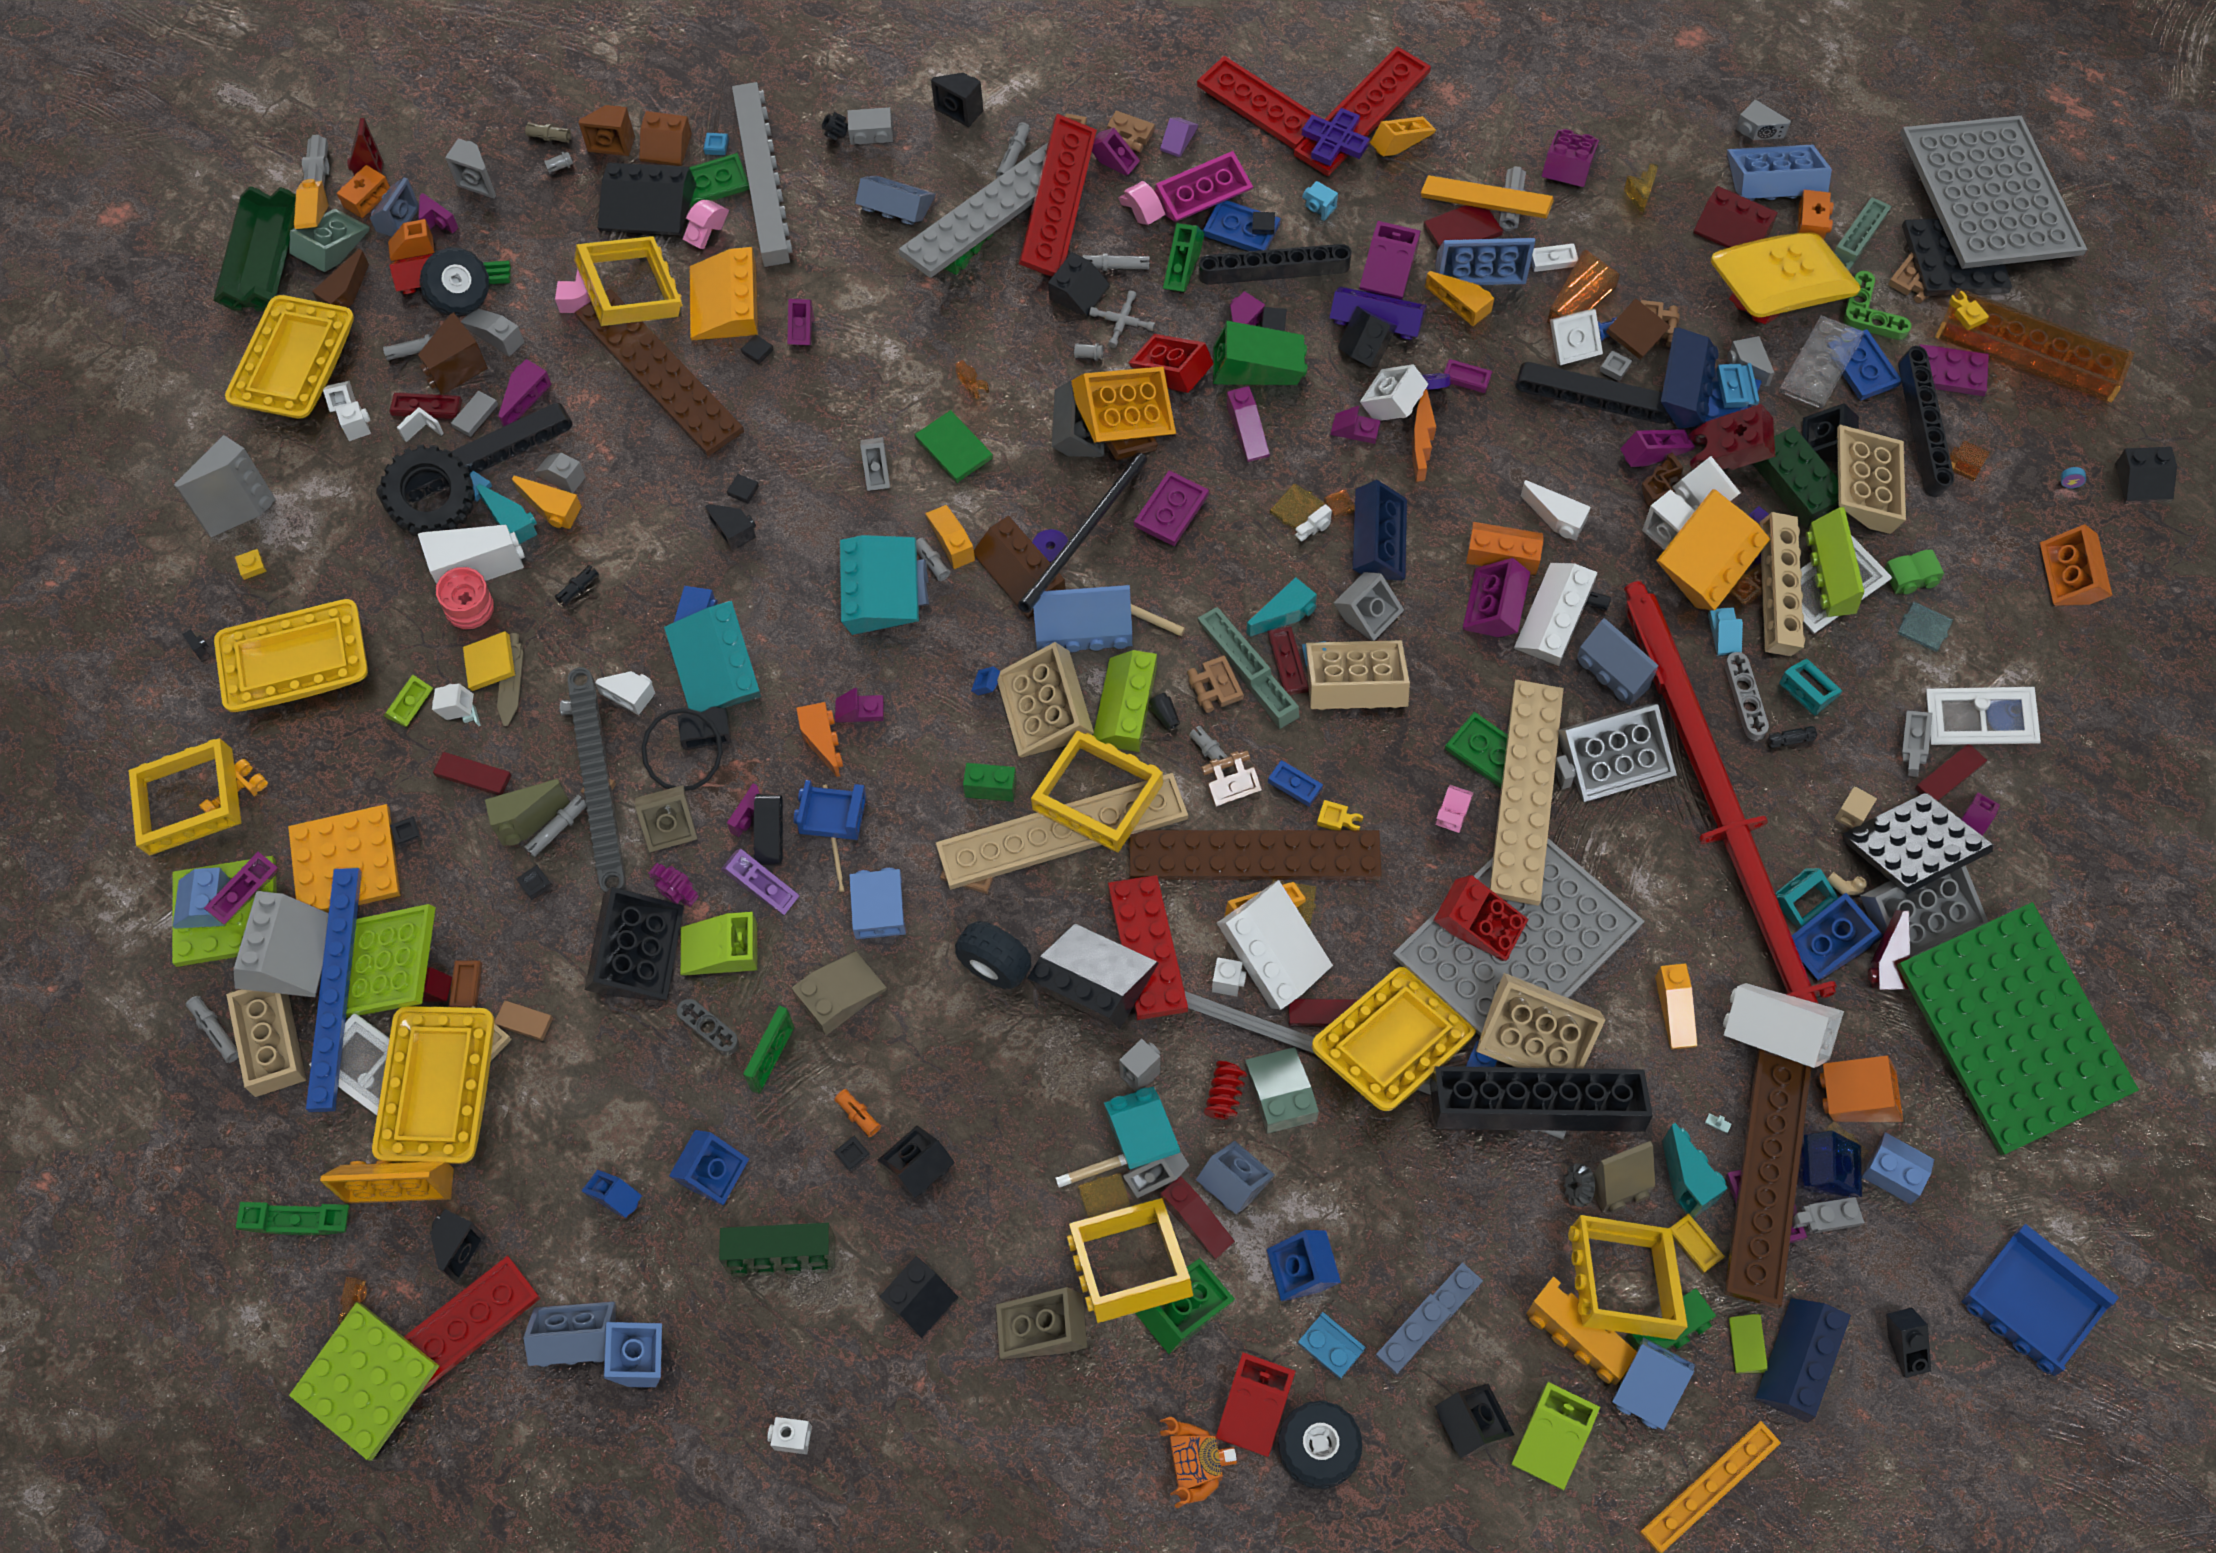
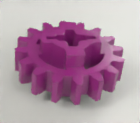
[648,863,699,907]

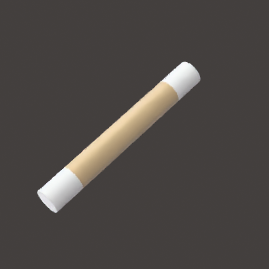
[1055,1154,1127,1188]

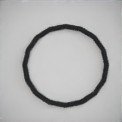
[641,708,723,791]

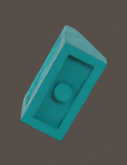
[1779,658,1843,716]
[1775,868,1838,929]

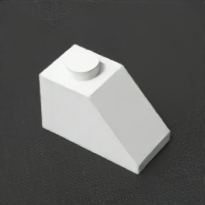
[595,671,655,715]

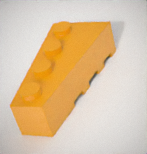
[1526,1276,1637,1386]

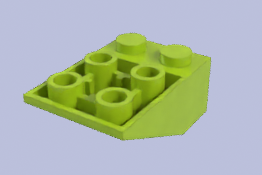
[680,912,757,976]
[1511,1382,1600,1491]

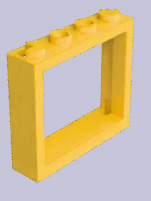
[574,236,683,326]
[1031,730,1163,853]
[129,738,242,856]
[1067,1198,1193,1323]
[1568,1215,1688,1340]

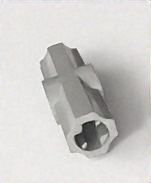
[302,135,330,185]
[1499,166,1526,231]

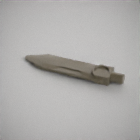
[497,633,524,727]

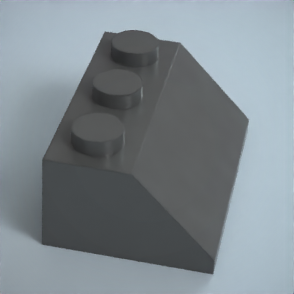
[1052,379,1104,457]

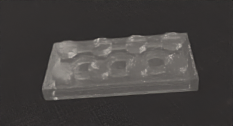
[1780,315,1864,409]

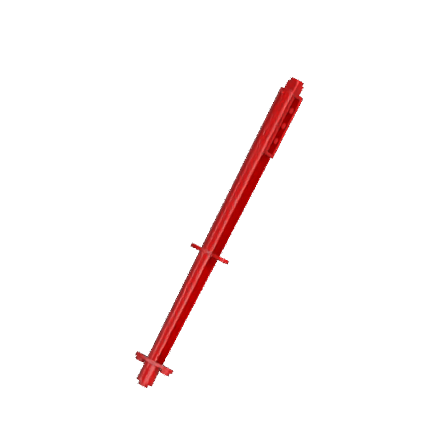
[1624,581,1837,1004]

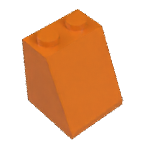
[1820,1055,1904,1122]

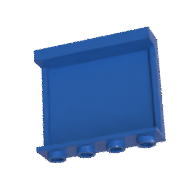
[1961,1224,2119,1376]

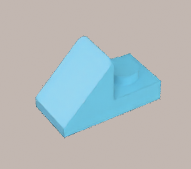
[1708,608,1743,656]

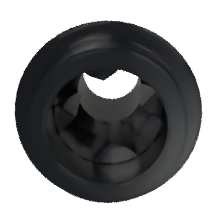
[1149,693,1180,730]

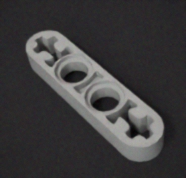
[1725,652,1769,741]

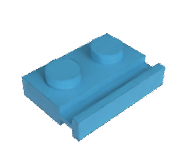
[1716,363,1759,408]
[1297,1312,1366,1380]

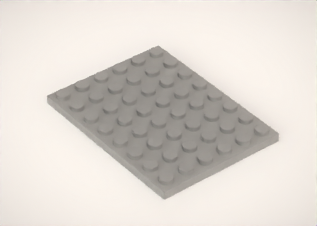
[1900,115,2087,269]
[1392,839,1645,1037]

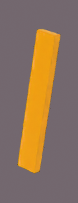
[1421,175,1554,219]
[1639,1421,1781,1553]

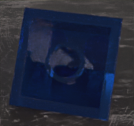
[1802,1130,1862,1198]

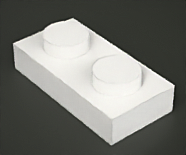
[1531,243,1579,272]

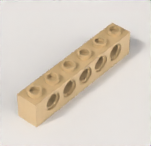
[1760,512,1805,656]

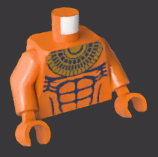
[1160,1417,1237,1508]

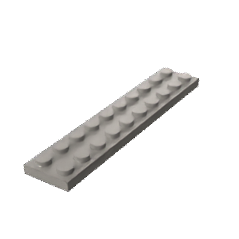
[899,143,1048,278]

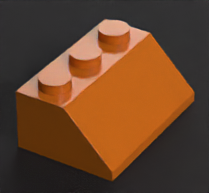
[1466,522,1543,575]
[2040,524,2112,606]

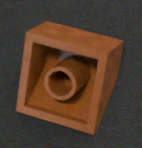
[579,105,635,156]
[639,111,692,166]

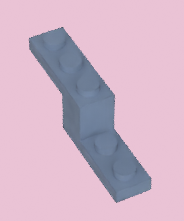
[1375,1262,1483,1376]

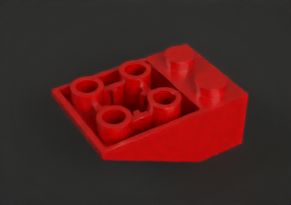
[1433,875,1529,961]
[1216,1352,1296,1457]

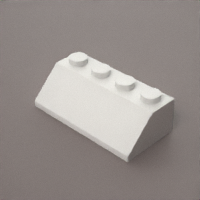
[1514,563,1597,666]

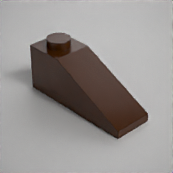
[312,249,369,308]

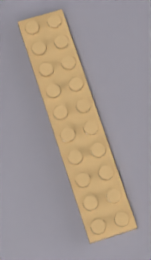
[1489,679,1564,906]
[936,773,1188,890]

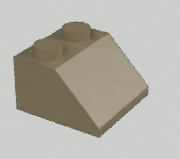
[635,785,698,852]

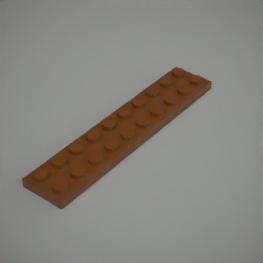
[575,288,744,457]
[1130,830,1381,880]
[1724,1048,1811,1309]

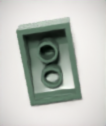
[289,209,370,272]
[1245,1047,1319,1134]

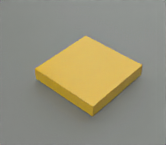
[463,631,515,691]

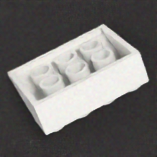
[1217,880,1333,1010]

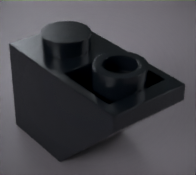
[1886,1307,1931,1378]

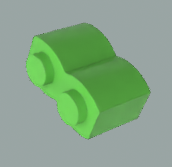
[1885,550,1944,594]

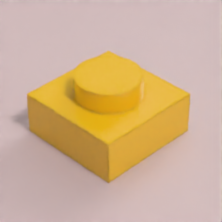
[235,549,267,580]

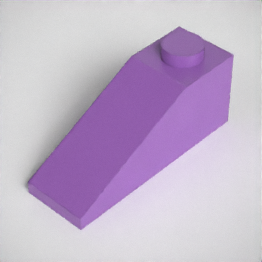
[721,849,800,915]

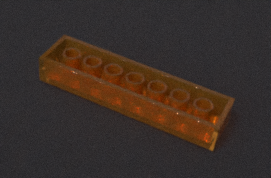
[1935,288,2135,402]

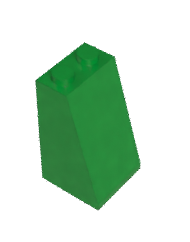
[1213,321,1307,385]

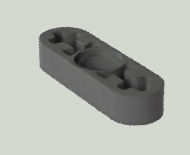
[677,999,739,1056]

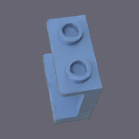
[849,868,906,939]
[1612,1337,1695,1430]

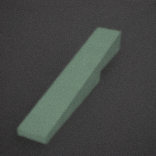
[1834,197,1892,272]
[1198,607,1300,729]

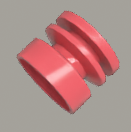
[436,567,494,629]

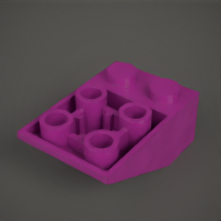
[1541,129,1599,187]
[1359,221,1421,299]

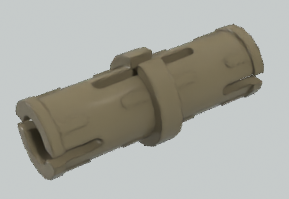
[525,122,571,143]

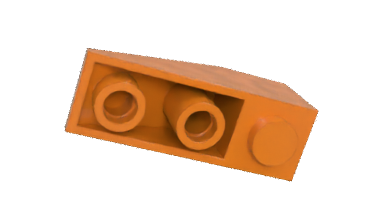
[796,702,843,777]

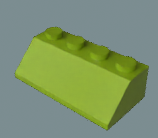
[1806,507,1865,617]
[1093,650,1157,752]

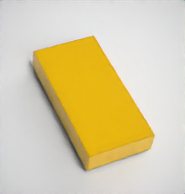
[1669,1214,1725,1275]

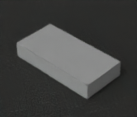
[451,391,498,437]

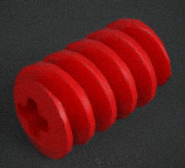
[1204,1061,1247,1120]

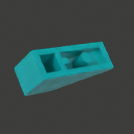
[476,484,538,544]
[1246,577,1317,637]

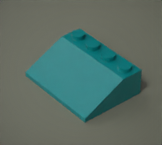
[840,535,919,635]
[664,601,761,712]

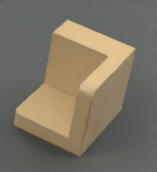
[1835,787,1877,829]

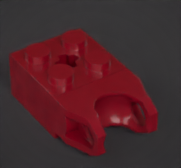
[1689,404,1775,470]

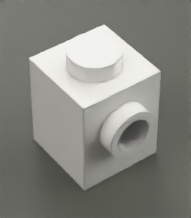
[323,381,355,412]
[335,401,371,441]
[432,684,474,720]
[1212,957,1246,997]
[768,1417,812,1455]

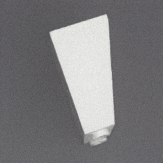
[418,525,525,584]
[1723,983,1844,1068]

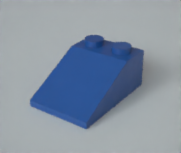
[1792,893,1883,981]

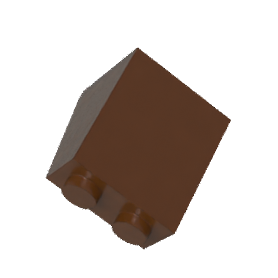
[418,313,488,395]

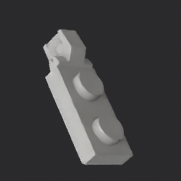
[1902,711,1933,777]
[1792,1197,1865,1234]

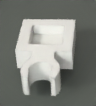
[1295,504,1332,541]

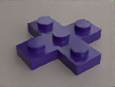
[1302,108,1370,166]

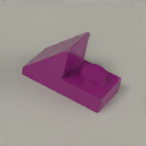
[419,193,458,234]
[787,299,815,345]
[1330,406,1381,444]
[835,688,884,722]
[727,783,760,837]

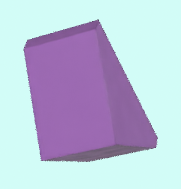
[1160,117,1198,158]

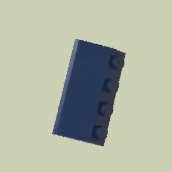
[1661,327,1719,429]
[1353,479,1407,581]
[1754,1298,1851,1423]

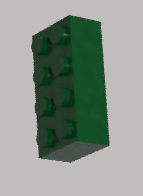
[1752,426,1839,529]
[719,1222,836,1277]

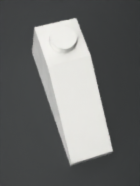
[1521,480,1591,541]

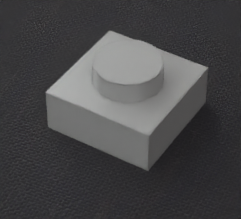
[1600,351,1632,382]
[1555,755,1576,790]

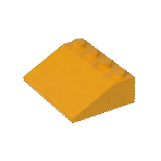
[690,247,758,340]
[1071,367,1176,443]
[1656,489,1770,611]
[320,1160,454,1203]

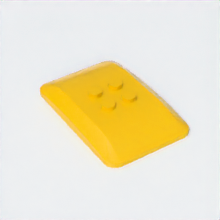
[1711,232,1860,317]
[225,295,354,418]
[214,599,368,712]
[1311,967,1476,1111]
[372,1006,494,1164]

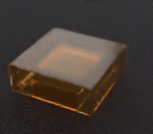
[1324,489,1355,519]

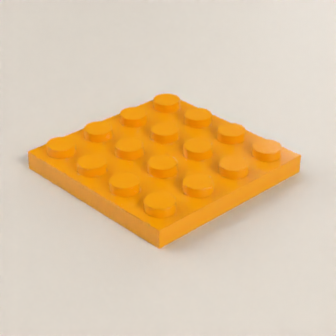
[288,804,401,912]

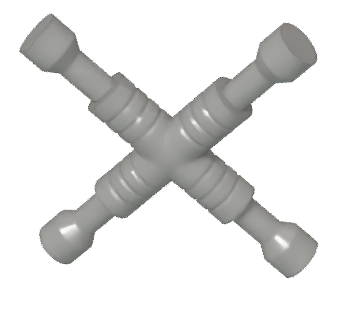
[1089,290,1155,348]

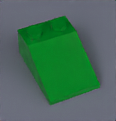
[1135,1258,1235,1354]

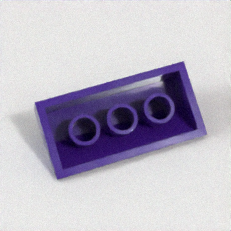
[1329,286,1427,339]

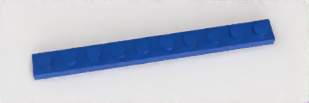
[306,868,362,1112]

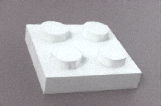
[1550,309,1603,365]

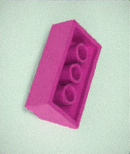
[1154,151,1253,222]

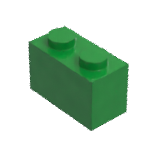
[963,763,1017,802]

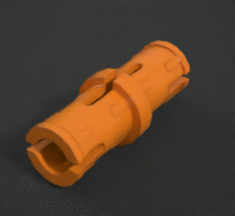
[834,1089,881,1138]

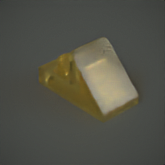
[1624,163,1659,212]

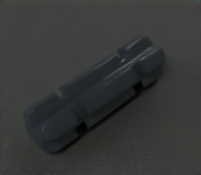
[1768,726,1817,748]

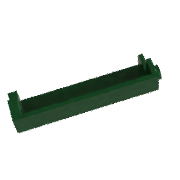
[213,186,296,311]

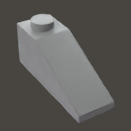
[461,309,524,357]

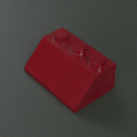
[1693,186,1778,248]

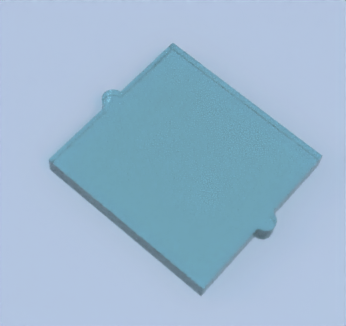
[1897,602,1953,652]

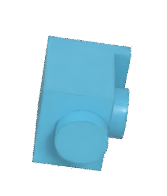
[1302,181,1338,221]

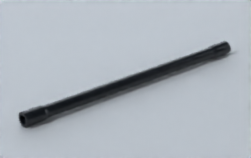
[1018,453,1147,613]

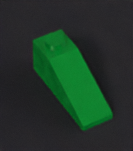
[1163,223,1205,292]

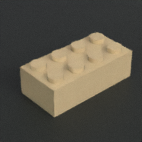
[226,989,307,1097]

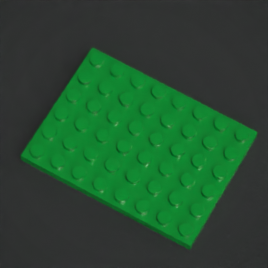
[1896,902,2139,1156]

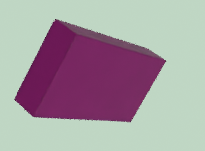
[1444,359,1492,393]

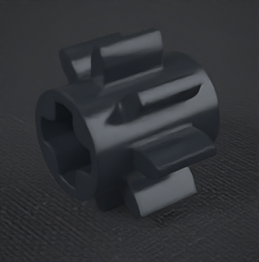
[822,112,848,141]

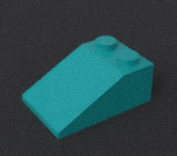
[1104,1086,1181,1169]

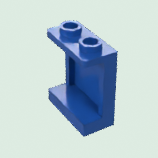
[794,780,867,840]

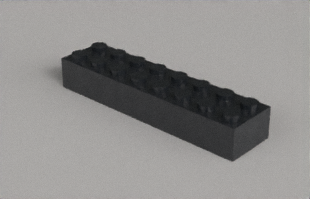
[1430,1066,1653,1132]

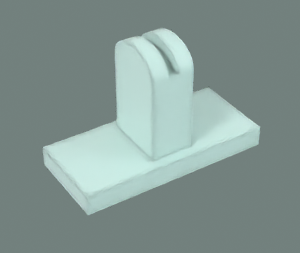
[462,704,481,726]
[1705,1113,1731,1133]

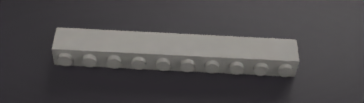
[732,82,793,267]

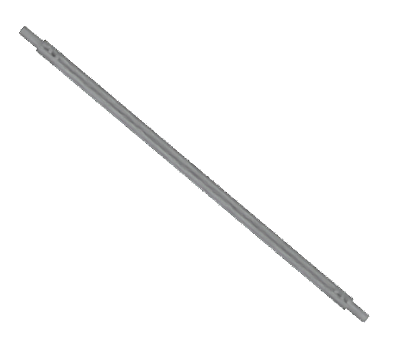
[1185,991,1566,1139]

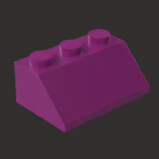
[1463,558,1530,637]

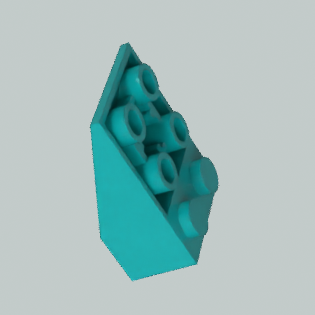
[1662,1123,1727,1219]

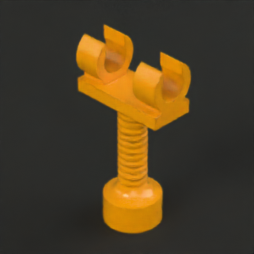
[199,759,268,813]

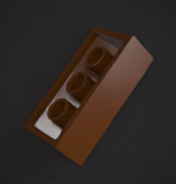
[974,515,1066,619]

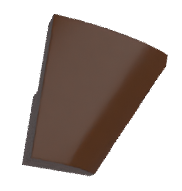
[1641,452,1684,509]

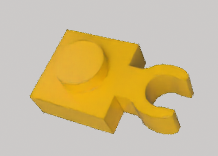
[1949,291,1989,331]
[1317,800,1363,830]

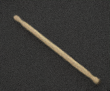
[823,784,844,892]

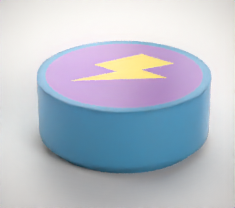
[2060,467,2086,488]

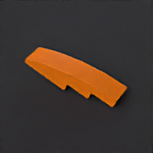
[1412,389,1436,482]

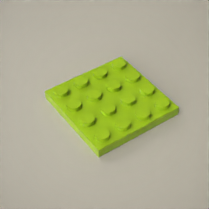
[172,856,277,967]
[346,904,436,1018]
[289,1302,439,1460]

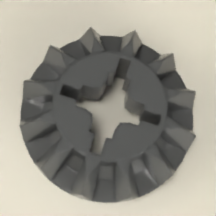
[1563,1163,1595,1207]

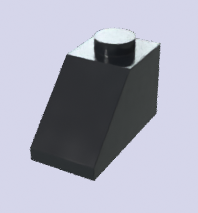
[705,504,756,551]

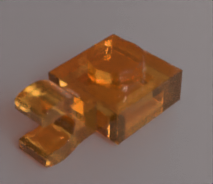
[955,359,989,399]
[337,1277,367,1325]

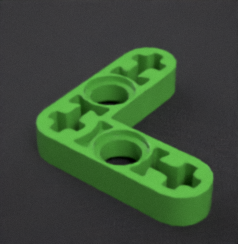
[1843,271,1911,340]

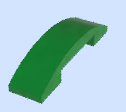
[236,1202,350,1235]

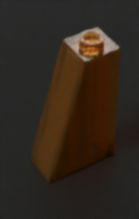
[1547,249,1620,325]

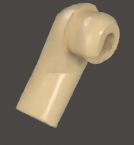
[1827,872,1867,895]

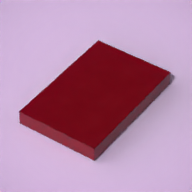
[1423,205,1503,249]

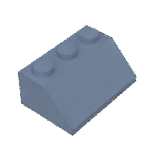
[855,175,935,225]
[1576,618,1659,706]
[523,1302,616,1367]

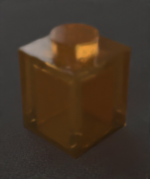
[1950,440,1990,481]

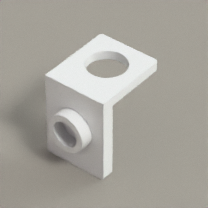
[397,407,444,442]

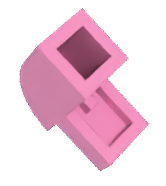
[1118,181,1166,225]
[683,200,729,249]
[555,268,591,313]
[1436,785,1473,833]

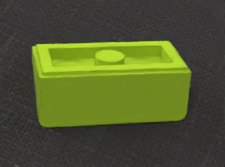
[383,675,433,727]
[1728,1314,1767,1374]

